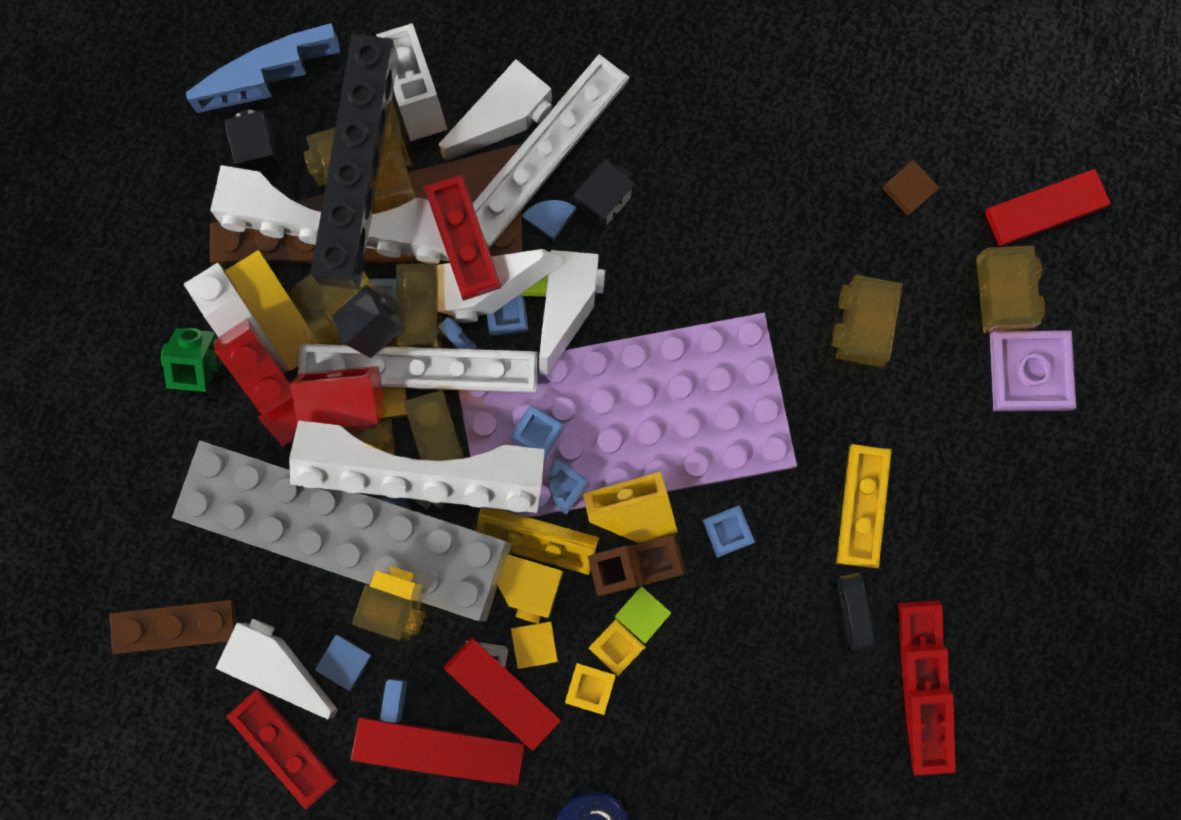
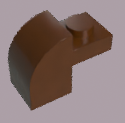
[588,535,686,596]

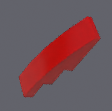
[898,600,955,775]
[351,717,525,785]

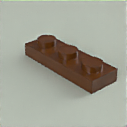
[110,600,236,654]

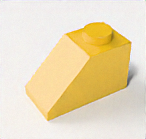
[583,472,678,543]
[497,554,563,624]

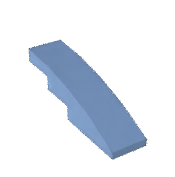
[186,23,341,113]

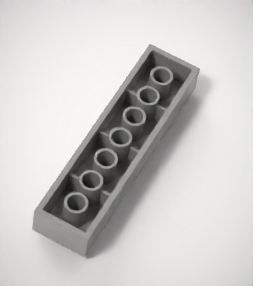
[172,440,512,621]

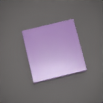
[990,331,1076,411]

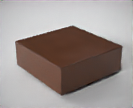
[882,160,939,216]

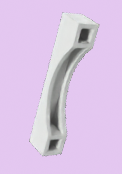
[210,165,449,264]
[289,420,545,513]

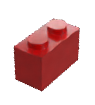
[214,319,293,416]
[290,366,386,431]

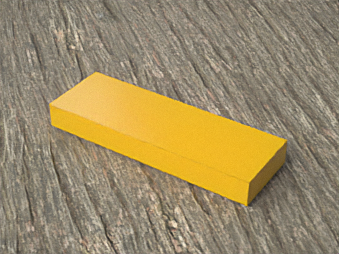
[225,250,320,371]
[837,444,891,569]
[475,507,599,575]

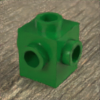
[161,328,223,392]

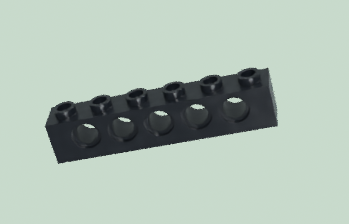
[310,33,398,290]

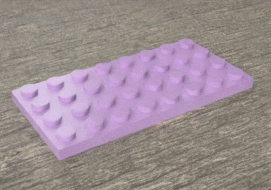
[459,313,797,518]

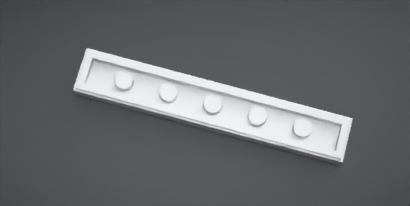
[473,54,629,249]
[298,344,539,393]

